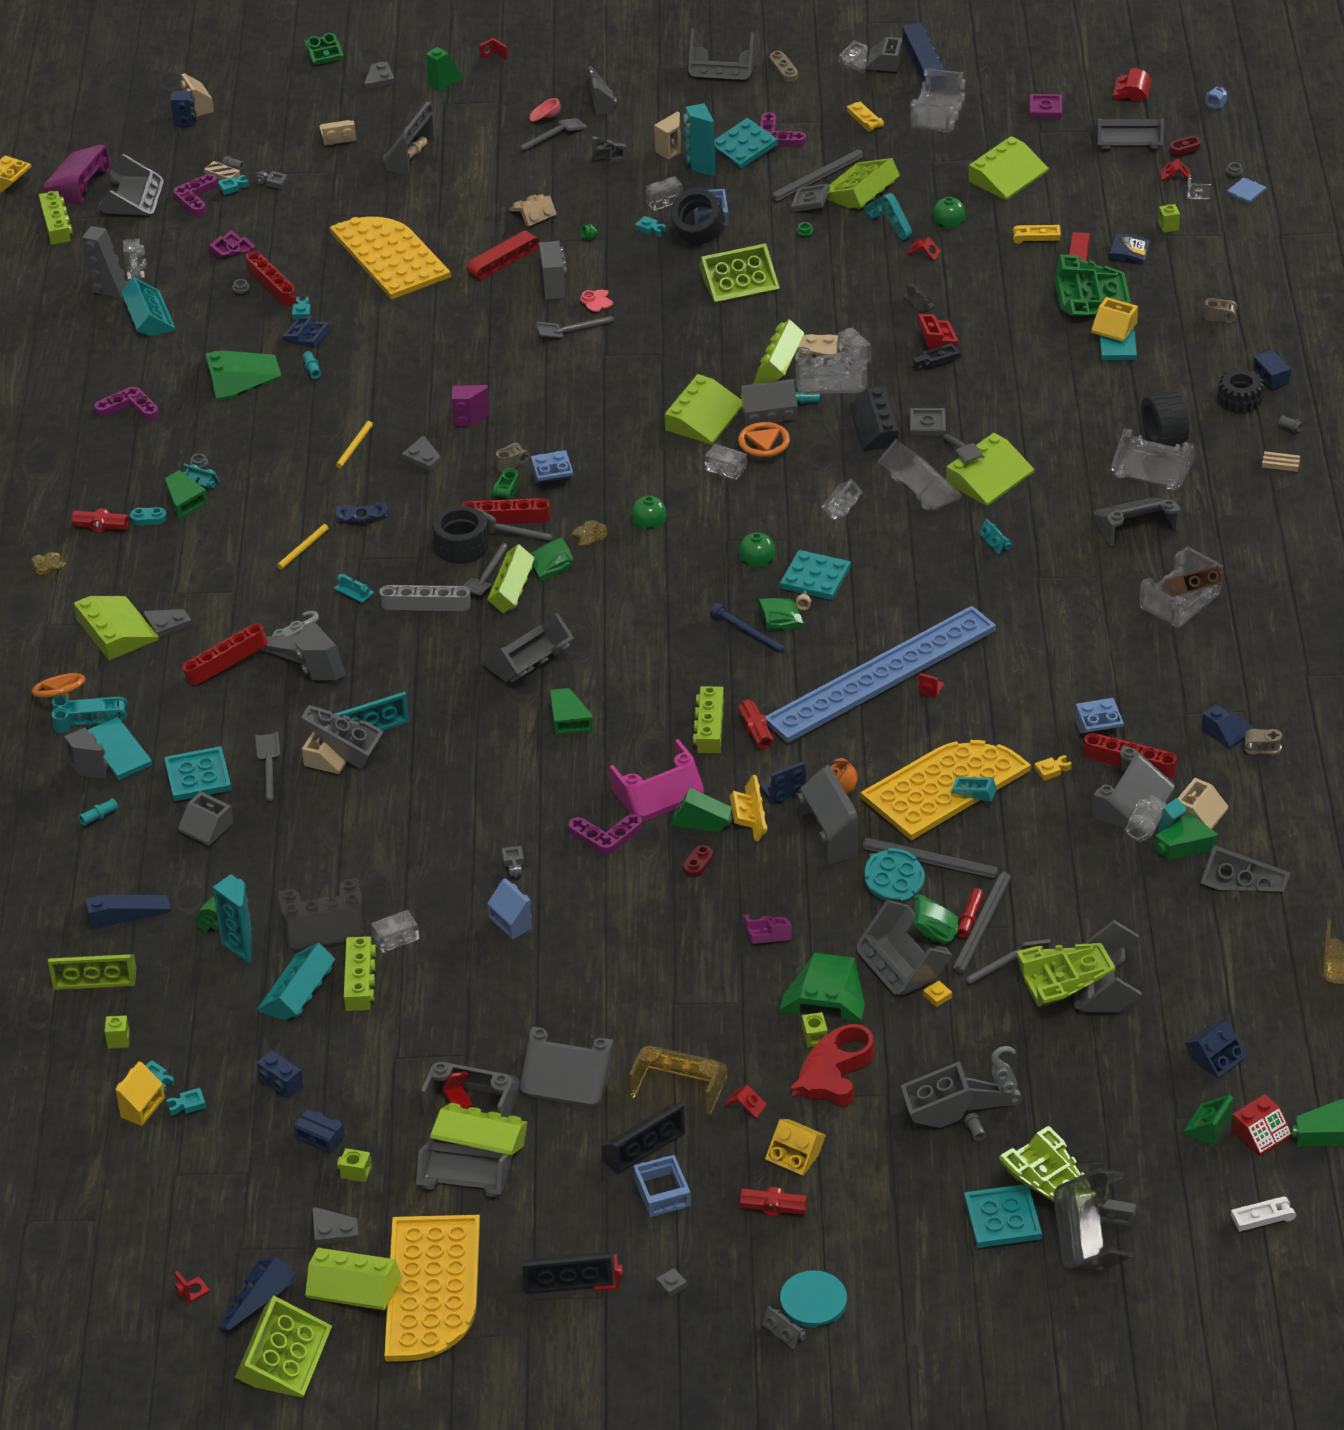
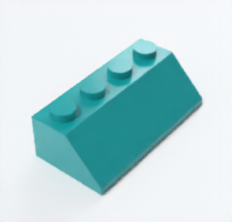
[683,103,716,176]
[121,277,176,336]
[333,692,409,731]
[213,874,253,963]
[257,942,335,1020]

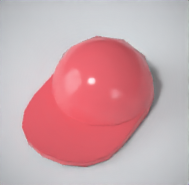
[530,98,561,122]

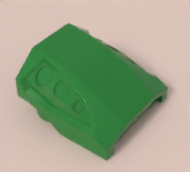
[304,33,344,65]
[530,538,573,581]
[757,598,803,631]
[913,894,958,945]
[195,896,219,932]

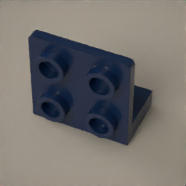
[760,761,806,805]

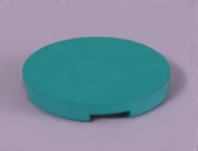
[864,848,925,903]
[780,1271,847,1328]

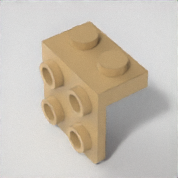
[320,120,356,145]
[509,194,556,226]

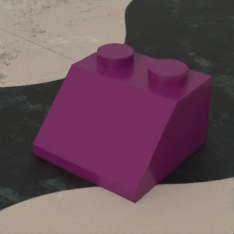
[452,385,490,427]

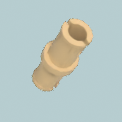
[408,136,428,160]

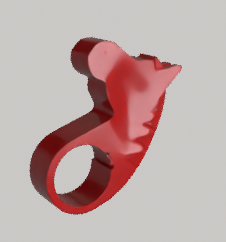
[791,1024,875,1106]

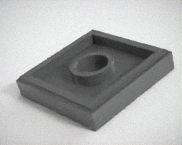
[790,184,830,212]
[910,408,946,436]

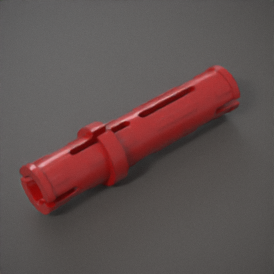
[956,888,984,938]

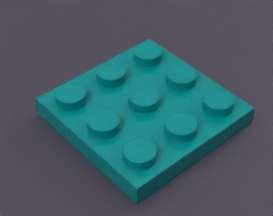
[714,118,778,169]
[780,550,851,600]
[164,746,231,801]
[964,1184,1042,1248]

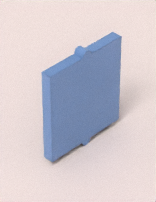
[1227,178,1266,203]

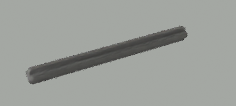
[772,149,863,201]
[863,838,998,878]
[954,872,1011,974]

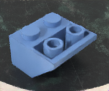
[531,450,573,484]
[1075,698,1124,733]
[487,878,532,940]

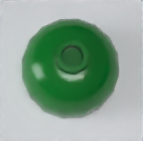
[932,197,965,228]
[631,496,667,530]
[739,532,775,568]

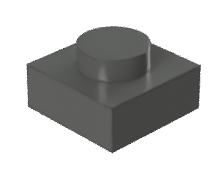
[656,1268,687,1298]

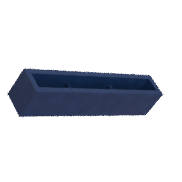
[902,23,948,90]

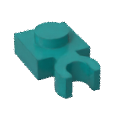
[218,175,249,195]
[635,216,666,237]
[292,297,311,320]
[145,1061,175,1092]
[166,1088,206,1115]

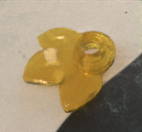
[572,520,607,547]
[32,552,67,574]

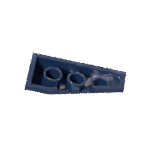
[85,895,171,929]
[218,1257,295,1331]

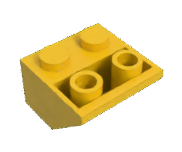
[0,156,32,193]
[1091,297,1138,342]
[116,1061,165,1126]
[765,1119,826,1175]

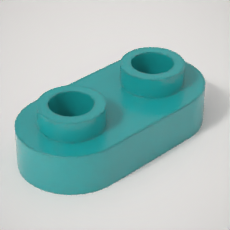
[130,507,167,525]

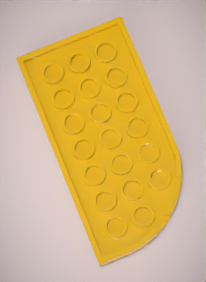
[330,217,451,300]
[860,740,1031,840]
[385,1215,480,1361]

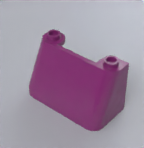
[44,145,111,205]

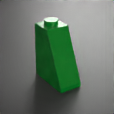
[426,47,462,92]
[165,470,208,520]
[550,688,593,735]
[670,787,732,832]
[1155,813,1218,860]
[1292,1099,1344,1147]

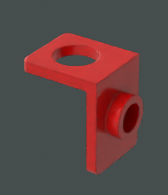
[479,38,508,60]
[1160,159,1191,181]
[907,237,940,261]
[919,673,944,698]
[443,1071,473,1109]
[724,1084,766,1118]
[594,1254,623,1291]
[174,1271,210,1304]

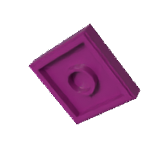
[1030,94,1062,118]

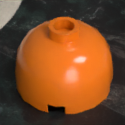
[826,758,858,795]

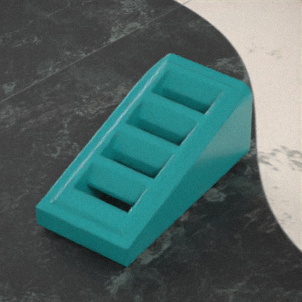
[951,777,997,801]
[1158,798,1187,833]

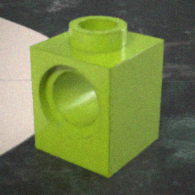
[1158,204,1180,233]
[802,1012,827,1048]
[105,1016,130,1049]
[337,1148,372,1182]

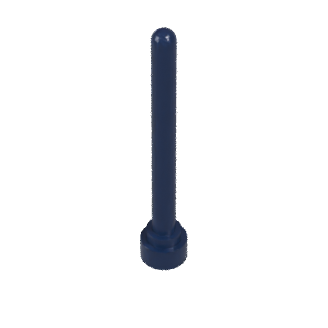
[710,603,784,652]

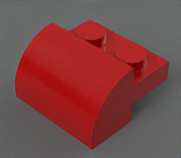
[1113,68,1151,102]
[917,314,958,349]

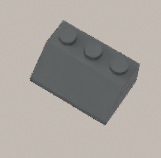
[741,379,798,426]

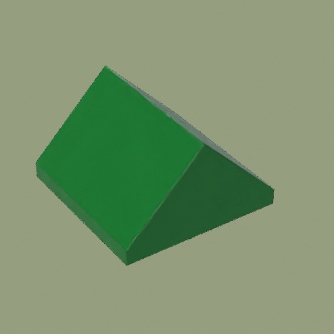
[1183,1094,1233,1146]

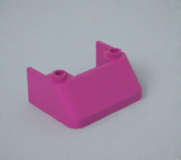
[610,739,704,822]

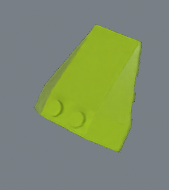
[1017,943,1116,1007]
[999,1126,1097,1212]

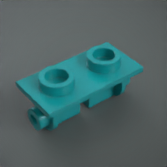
[183,464,220,489]
[979,519,1012,554]
[334,574,374,603]

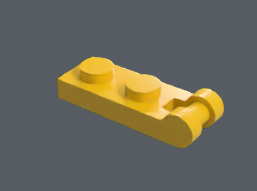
[847,102,884,132]
[1013,225,1061,244]

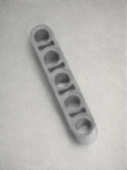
[380,585,471,611]

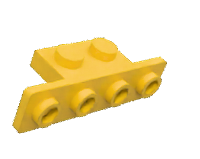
[730,775,767,842]

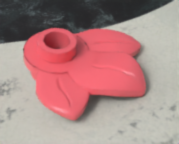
[580,290,614,312]

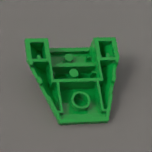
[1055,254,1131,316]
[205,350,282,401]
[780,953,865,1023]

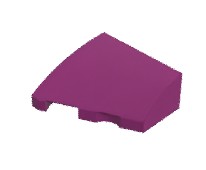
[208,230,255,258]
[743,915,792,944]

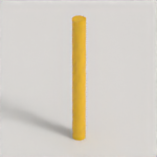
[336,421,373,469]
[277,524,329,570]

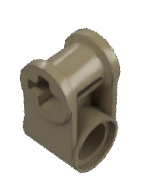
[1203,298,1238,323]
[496,443,530,472]
[1244,729,1282,755]

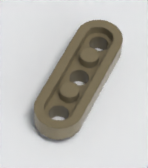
[770,51,798,82]

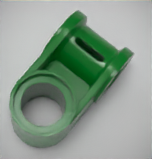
[493,468,520,500]

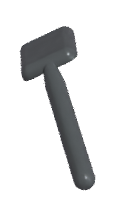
[520,118,586,151]
[536,316,614,339]
[943,434,985,465]
[475,507,552,541]
[463,543,508,595]
[255,732,280,802]
[966,939,1051,984]

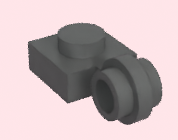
[255,171,288,189]
[502,846,524,879]

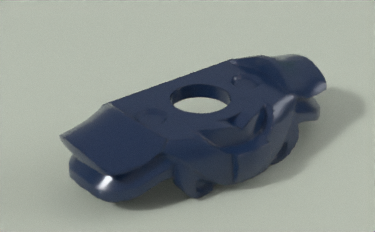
[335,501,388,524]

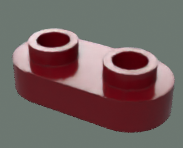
[1170,136,1201,156]
[684,845,713,878]

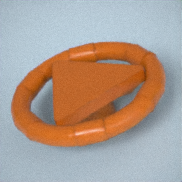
[738,422,790,457]
[31,673,86,698]

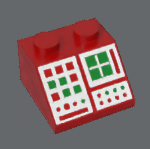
[1231,1094,1292,1156]

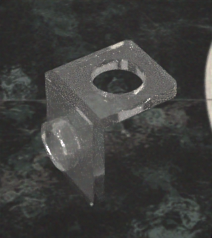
[1187,174,1211,199]

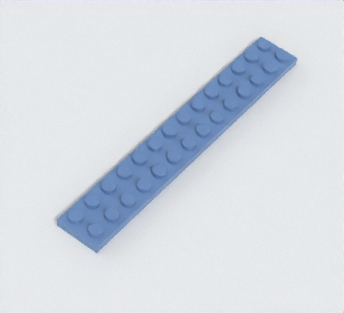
[765,606,996,743]

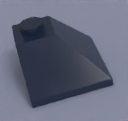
[1201,704,1256,749]

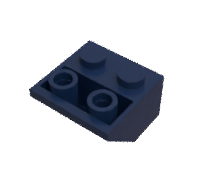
[1184,1020,1247,1078]

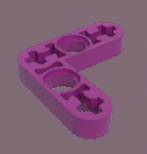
[760,112,806,147]
[174,174,217,216]
[94,387,159,420]
[569,814,642,855]

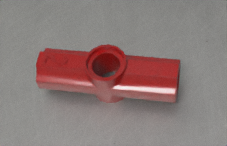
[72,508,129,532]
[738,699,773,750]
[740,1187,807,1216]

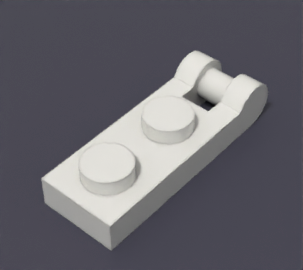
[1231,1197,1296,1232]

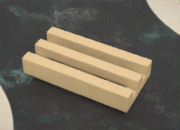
[1262,451,1300,472]

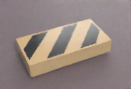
[204,161,240,180]

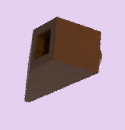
[1164,565,1224,598]

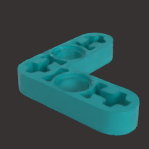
[865,193,912,240]

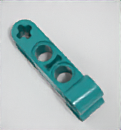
[51,695,127,733]

